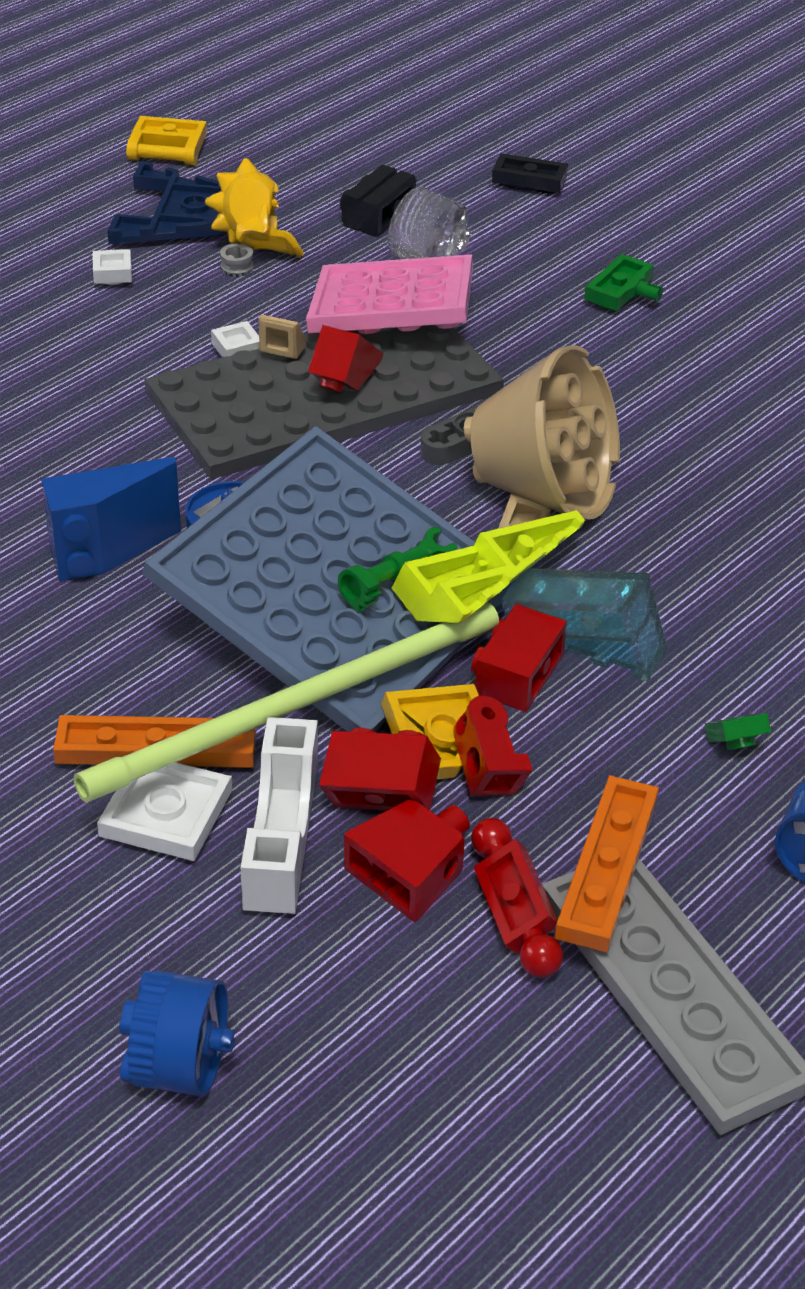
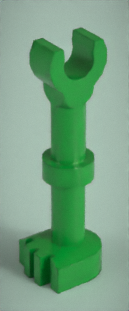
[338,527,457,613]

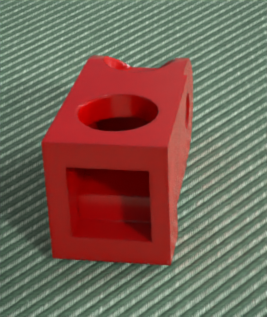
[453,695,533,796]

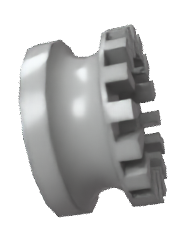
[220,243,254,277]

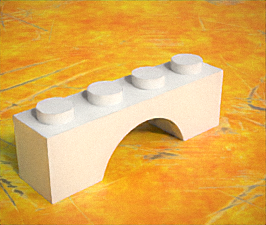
[241,717,318,914]

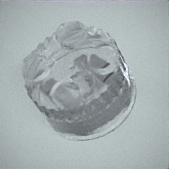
[388,186,471,259]

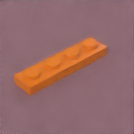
[53,715,256,768]
[555,775,659,953]

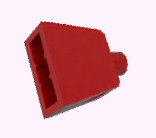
[344,800,470,923]

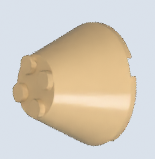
[464,345,620,520]

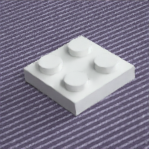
[97,762,232,861]

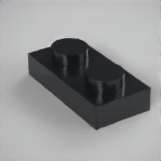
[492,153,568,193]

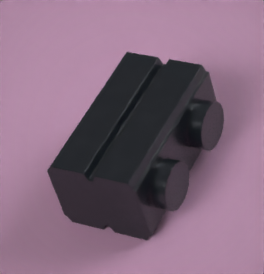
[340,164,416,237]

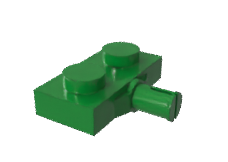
[584,254,663,311]

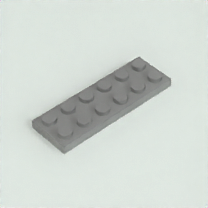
[542,859,805,1135]

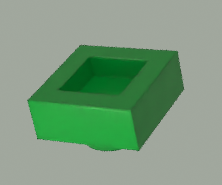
[704,713,771,750]

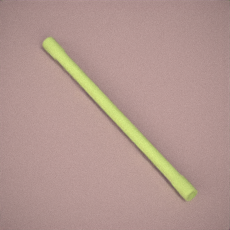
[74,602,499,803]

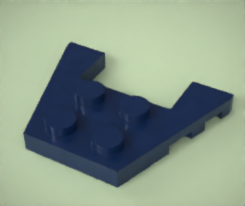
[108,161,225,244]

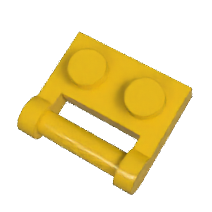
[126,116,207,166]

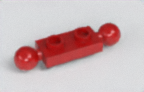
[471,818,563,978]

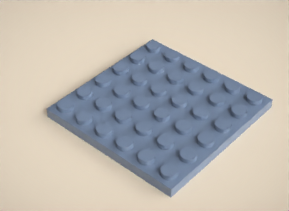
[142,426,525,732]

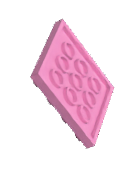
[306,254,473,335]

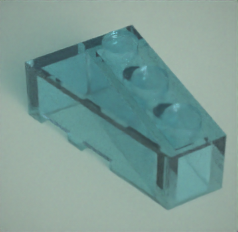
[501,568,667,682]

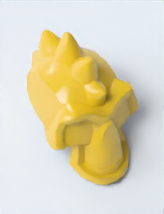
[205,158,303,258]

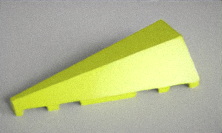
[392,510,585,623]

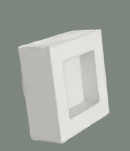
[93,249,132,285]
[211,321,260,358]

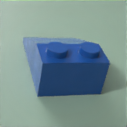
[41,457,181,581]

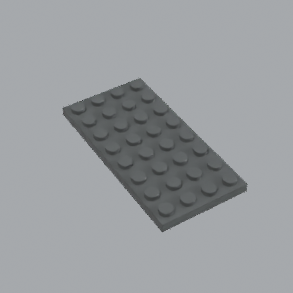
[145,325,504,480]

